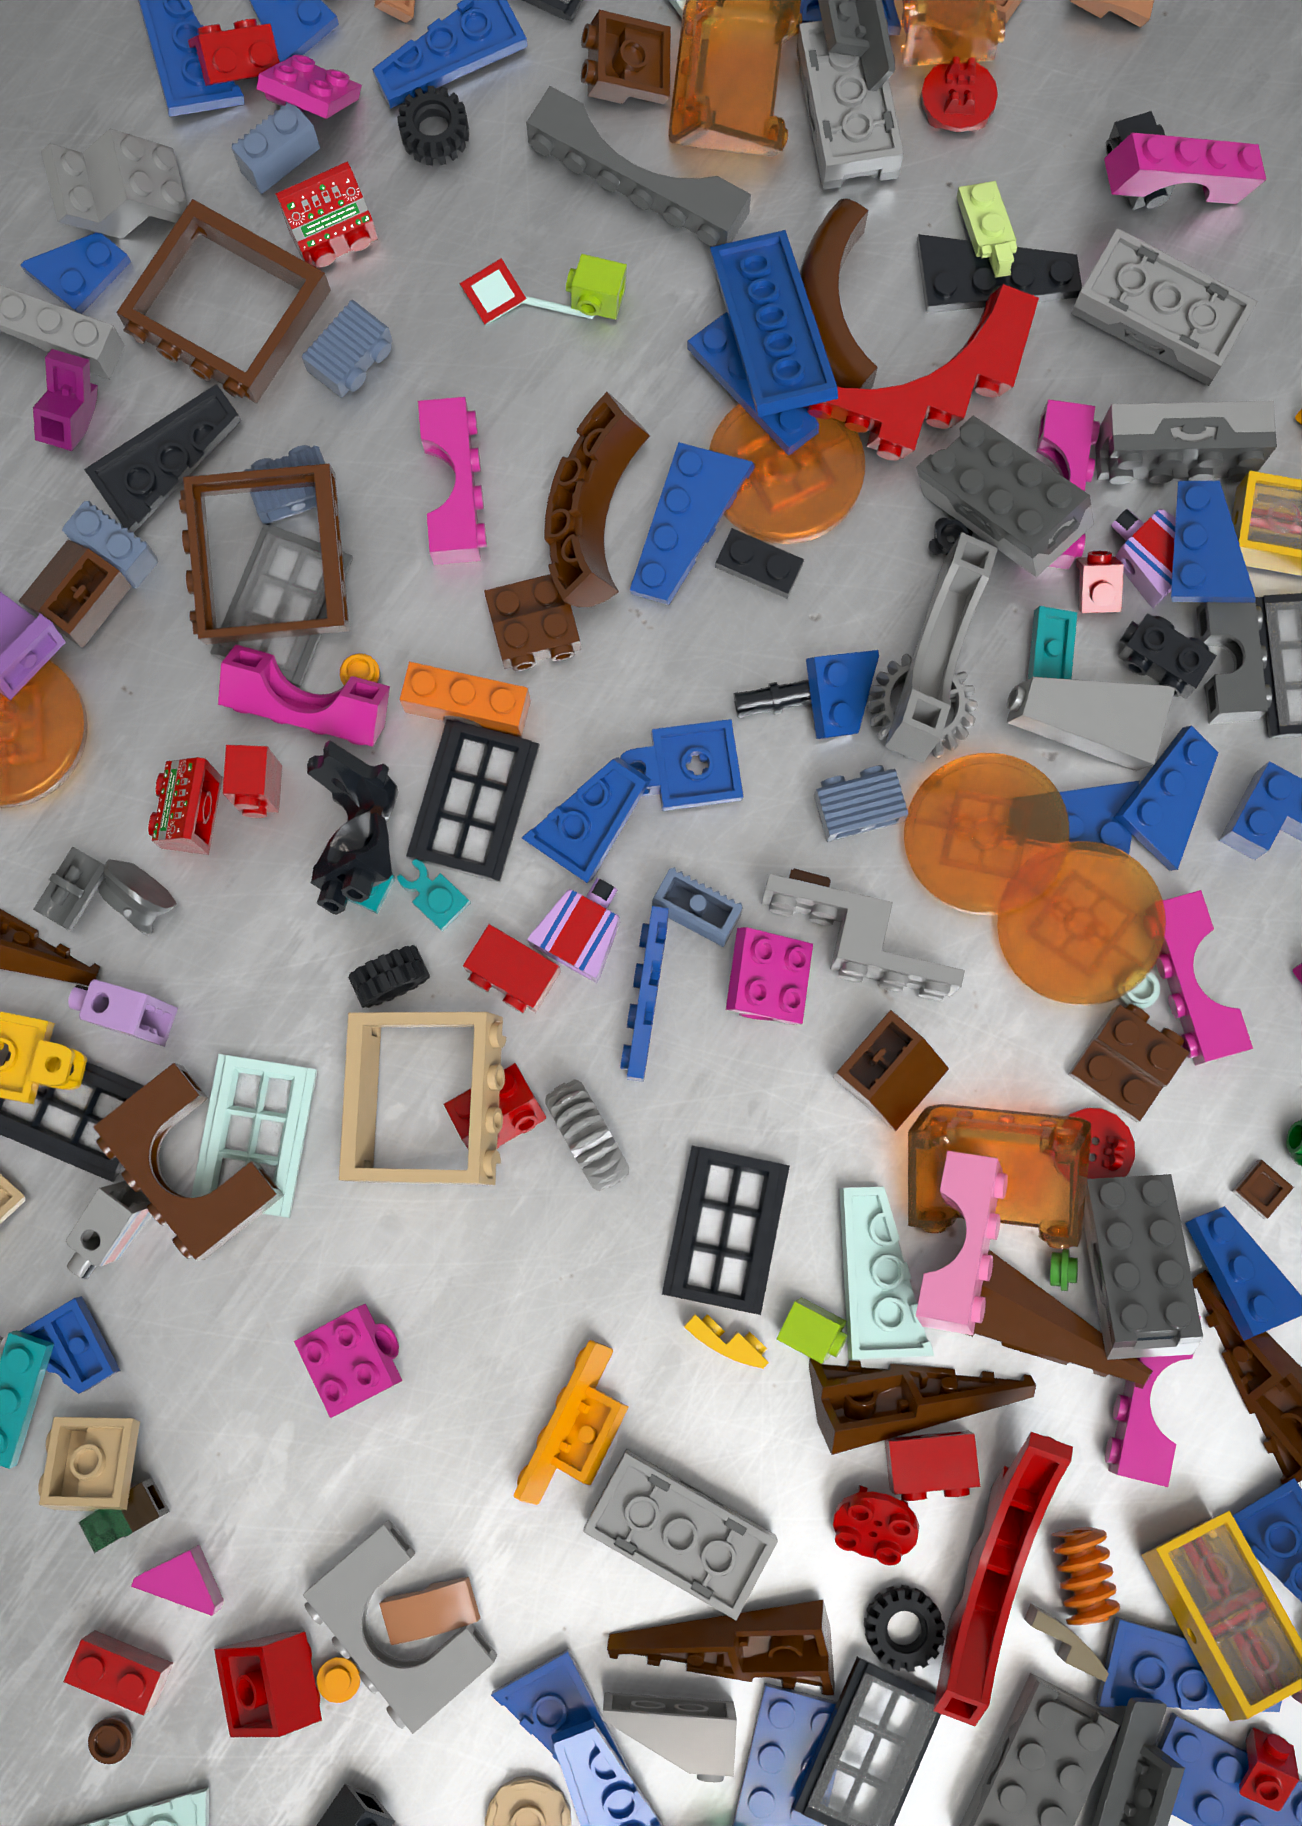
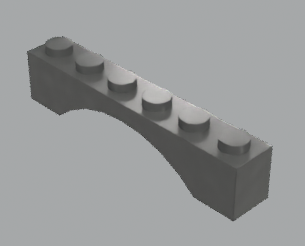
[526,86,751,246]

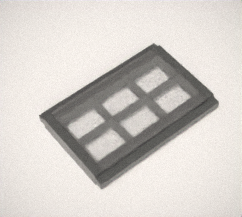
[210,524,353,687]

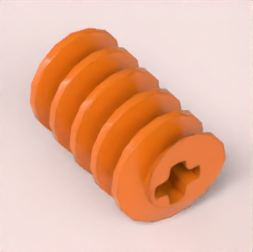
[1051,1527,1120,1625]

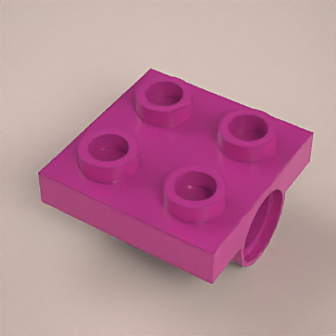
[256,55,362,119]
[726,927,813,1025]
[294,1303,402,1418]

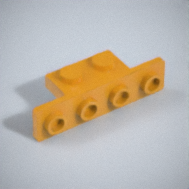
[513,1340,629,1505]

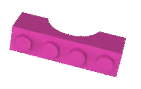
[1104,132,1266,204]
[418,397,487,565]
[1036,399,1100,570]
[218,645,390,747]
[1143,890,1253,1066]
[1105,1316,1201,1487]

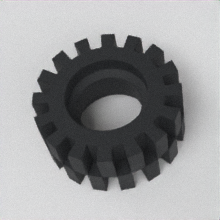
[397,86,469,166]
[348,945,430,1008]
[864,1585,945,1672]

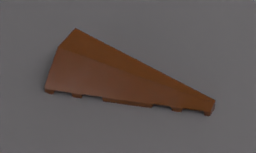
[0,909,100,986]
[961,1250,1153,1389]
[1192,1270,1302,1485]
[809,1358,1036,1455]
[607,1600,835,1696]

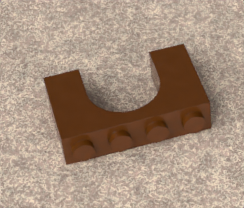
[93,1063,284,1260]

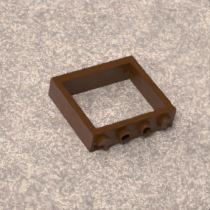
[116,199,331,404]
[179,463,350,645]

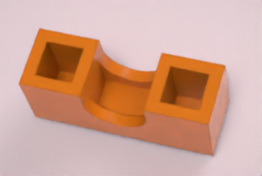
[399,661,531,738]

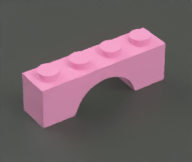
[916,1151,1008,1335]

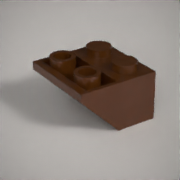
[18,540,132,648]
[833,1010,949,1132]

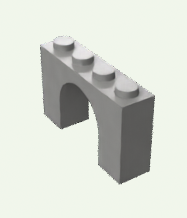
[303,1520,497,1734]

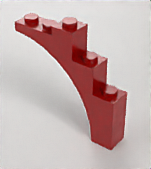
[803,284,1039,461]
[933,1432,1073,1727]

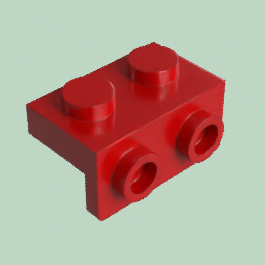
[188,18,280,86]
[443,1063,546,1149]

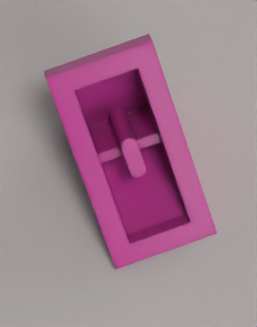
[131,1544,224,1616]

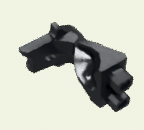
[307,740,398,915]

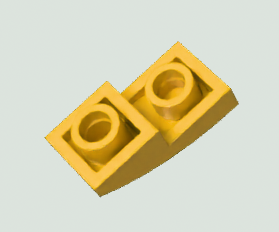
[683,1314,769,1369]

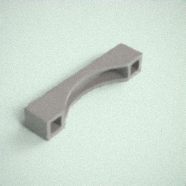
[0,285,125,380]
[885,532,998,763]

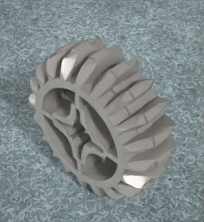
[867,654,978,758]
[545,1079,629,1191]

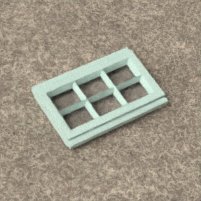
[191,1054,317,1218]

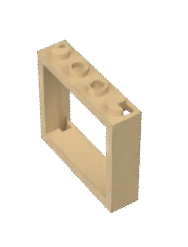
[339,1012,507,1185]

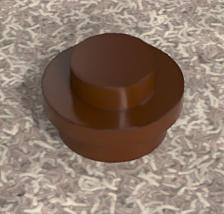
[88,1717,133,1764]

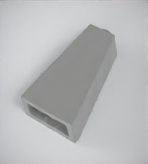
[1006,677,1175,771]

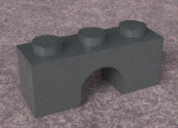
[1196,593,1272,724]

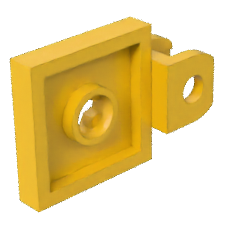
[0,1011,87,1105]

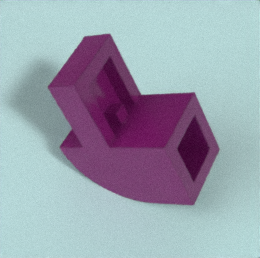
[33,349,98,451]

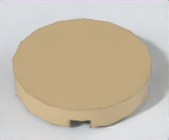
[484,1776,572,1826]

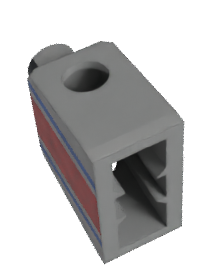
[66,1181,152,1279]

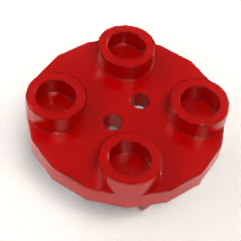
[921,56,998,132]
[1052,1108,1135,1189]
[833,1485,920,1566]

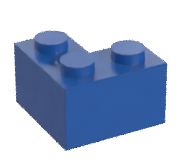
[1219,761,1302,860]

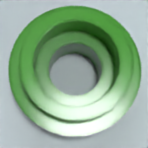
[1050,1248,1078,1291]

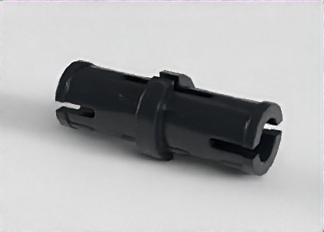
[733,680,812,718]

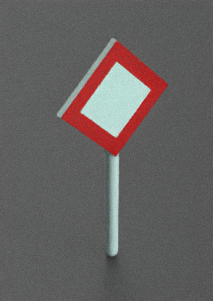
[459,258,595,326]

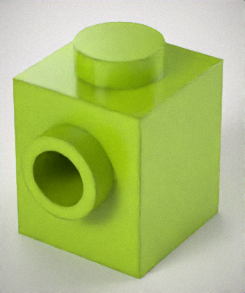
[566,254,627,320]
[776,1297,848,1364]

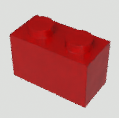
[222,745,282,818]
[463,924,561,1014]
[885,1430,981,1501]
[63,1630,173,1716]

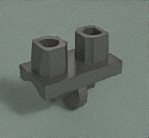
[33,847,105,931]

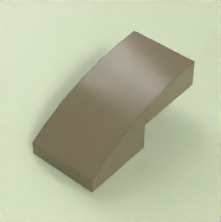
[1024,1604,1109,1682]

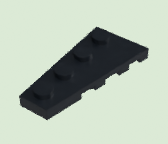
[916,234,1082,313]
[84,384,241,533]

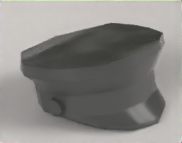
[98,859,177,936]

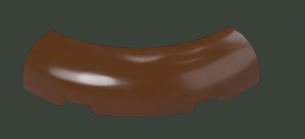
[800,198,878,389]
[544,392,650,608]

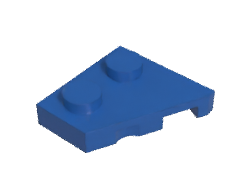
[21,232,131,314]
[806,650,879,739]
[20,1296,121,1394]

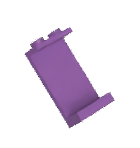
[0,592,66,700]

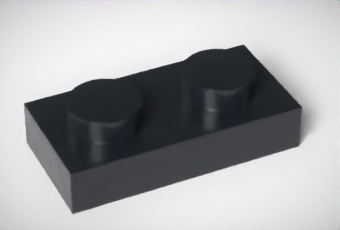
[715,528,804,599]

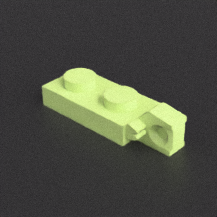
[956,181,1017,278]

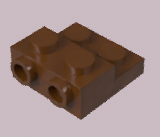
[581,9,671,104]
[484,574,581,671]
[1068,1004,1190,1123]

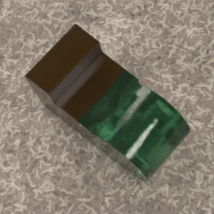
[78,1478,170,1553]

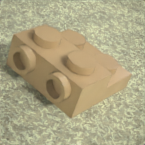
[38,1417,140,1511]

